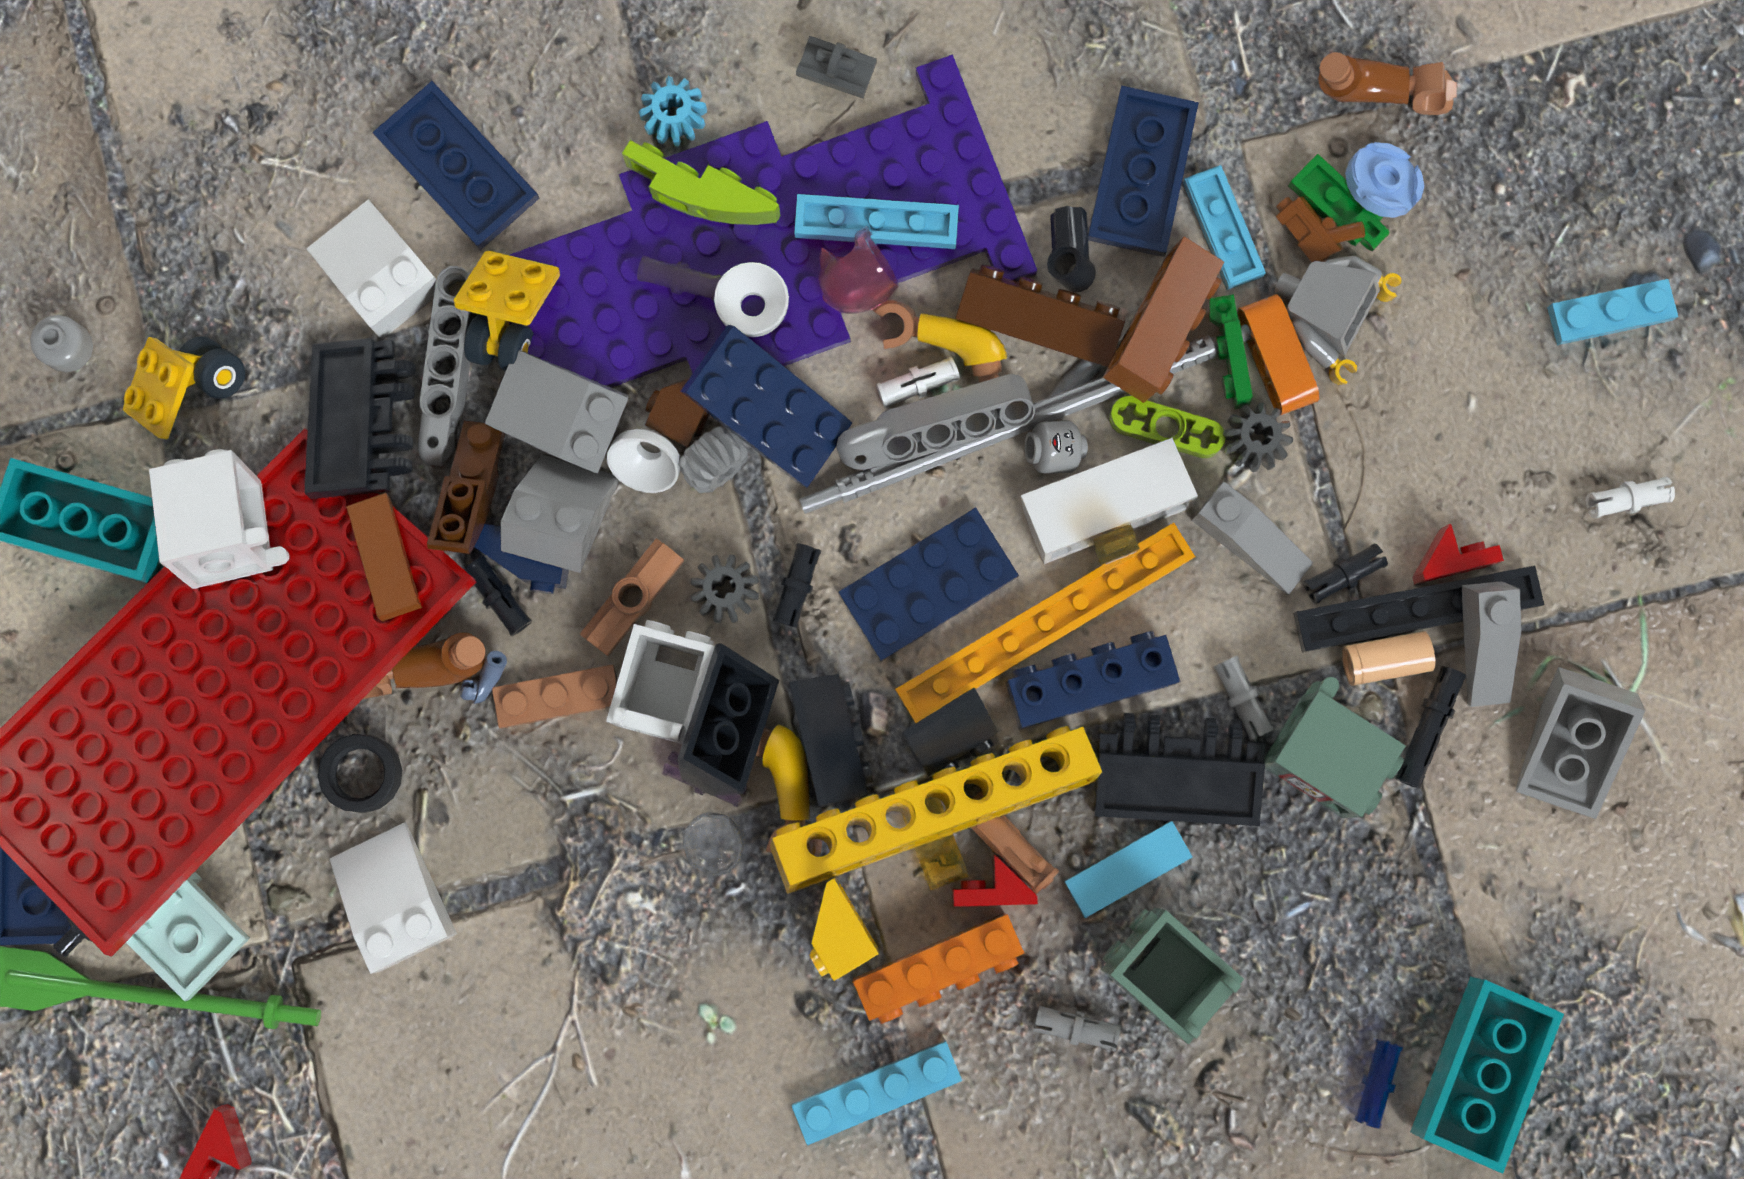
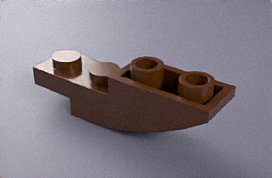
[427,420,505,554]

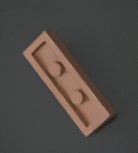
[492,664,617,729]

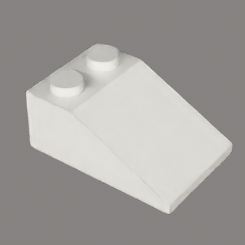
[306,199,436,340]
[330,822,457,974]

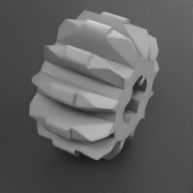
[678,427,749,493]

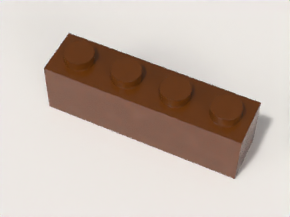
[955,264,1126,367]

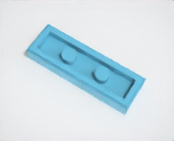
[1182,165,1266,290]
[1064,821,1193,918]

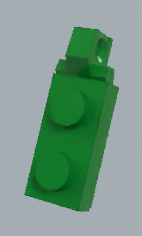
[1209,294,1253,410]

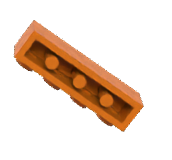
[853,913,1025,1024]

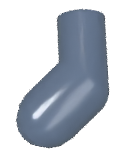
[460,651,507,704]

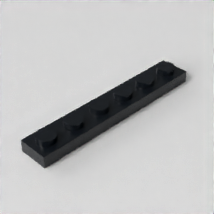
[1293,565,1544,653]

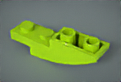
[622,140,781,225]

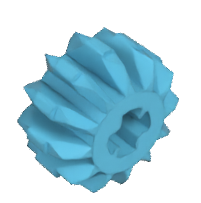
[639,75,707,147]

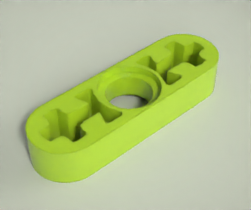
[1109,396,1225,458]

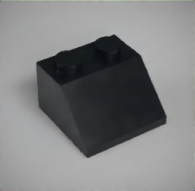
[901,688,998,777]

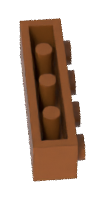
[1103,236,1224,403]

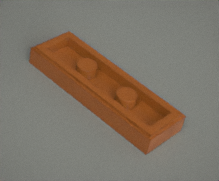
[347,493,422,621]

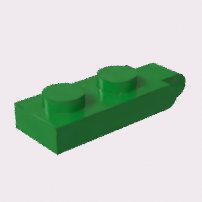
[1288,154,1390,251]

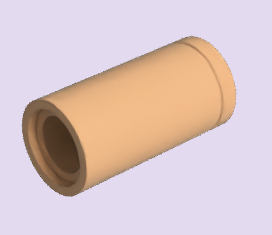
[1342,631,1435,686]

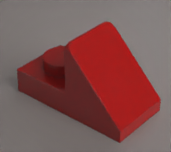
[1412,524,1504,585]
[952,855,1038,907]
[179,1104,252,1179]

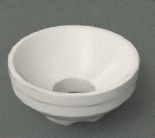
[714,262,789,337]
[607,429,680,493]

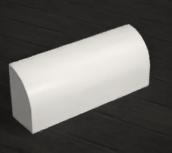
[1021,438,1198,564]

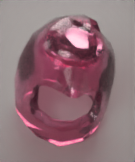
[818,225,899,314]

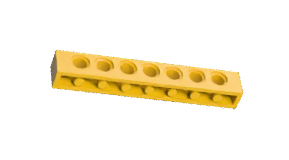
[770,726,1102,894]

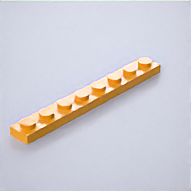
[895,523,1195,724]

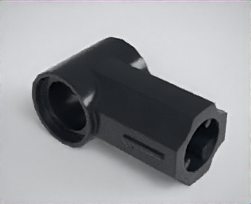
[1047,206,1096,292]

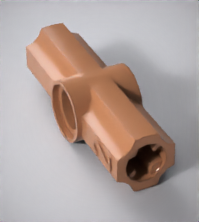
[580,538,684,657]

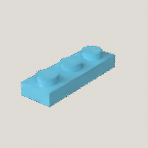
[1547,279,1679,345]

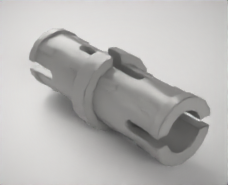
[1214,655,1274,740]
[1033,1005,1121,1052]

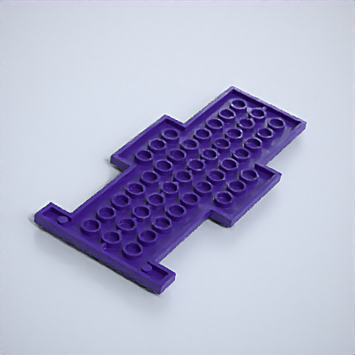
[509,54,1037,388]

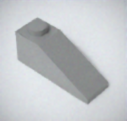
[1191,482,1313,595]
[1462,581,1522,707]

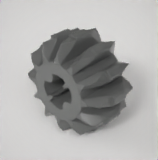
[1223,403,1293,472]
[690,554,759,624]

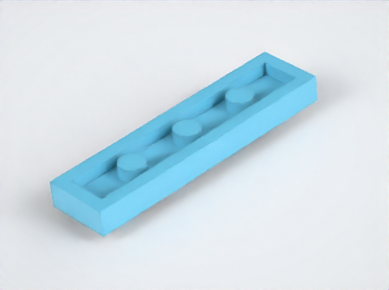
[795,194,959,249]
[792,1040,962,1145]

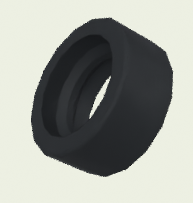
[317,734,403,813]

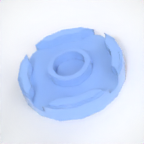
[1345,142,1424,218]

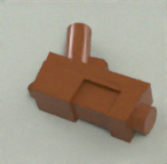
[1275,196,1365,262]

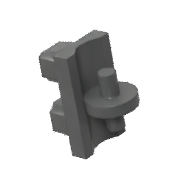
[796,36,877,99]

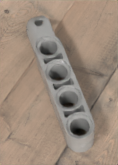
[418,266,477,466]
[837,374,1035,470]

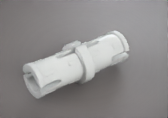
[876,356,960,408]
[1586,477,1675,519]

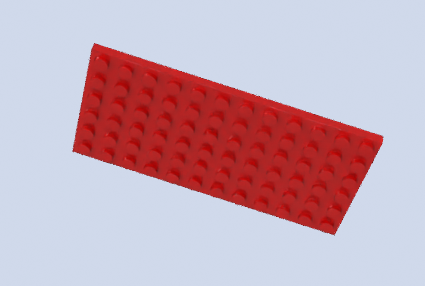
[0,428,476,957]

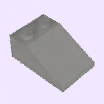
[485,350,629,474]
[501,455,619,573]
[1516,667,1645,819]

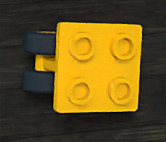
[453,251,560,371]
[123,336,245,440]

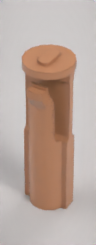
[971,791,1059,894]

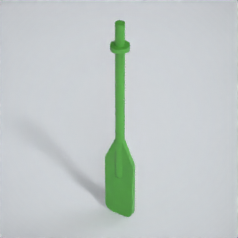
[0,946,321,1029]

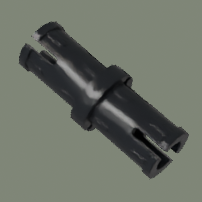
[772,543,822,628]
[1303,543,1388,604]
[464,556,532,637]

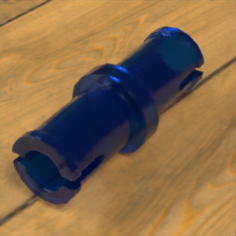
[1354,1038,1403,1129]

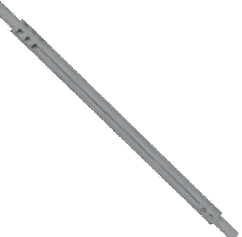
[799,324,1251,514]

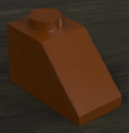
[645,377,710,447]

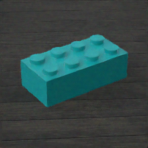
[0,458,164,584]
[1410,976,1564,1174]

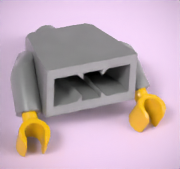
[1275,256,1402,385]

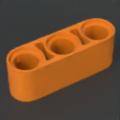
[1237,294,1319,415]

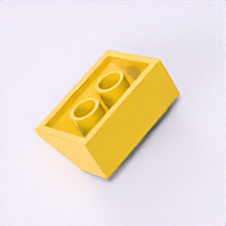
[809,877,879,981]

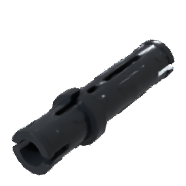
[1395,666,1466,789]

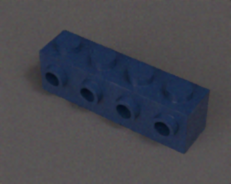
[1005,631,1181,730]

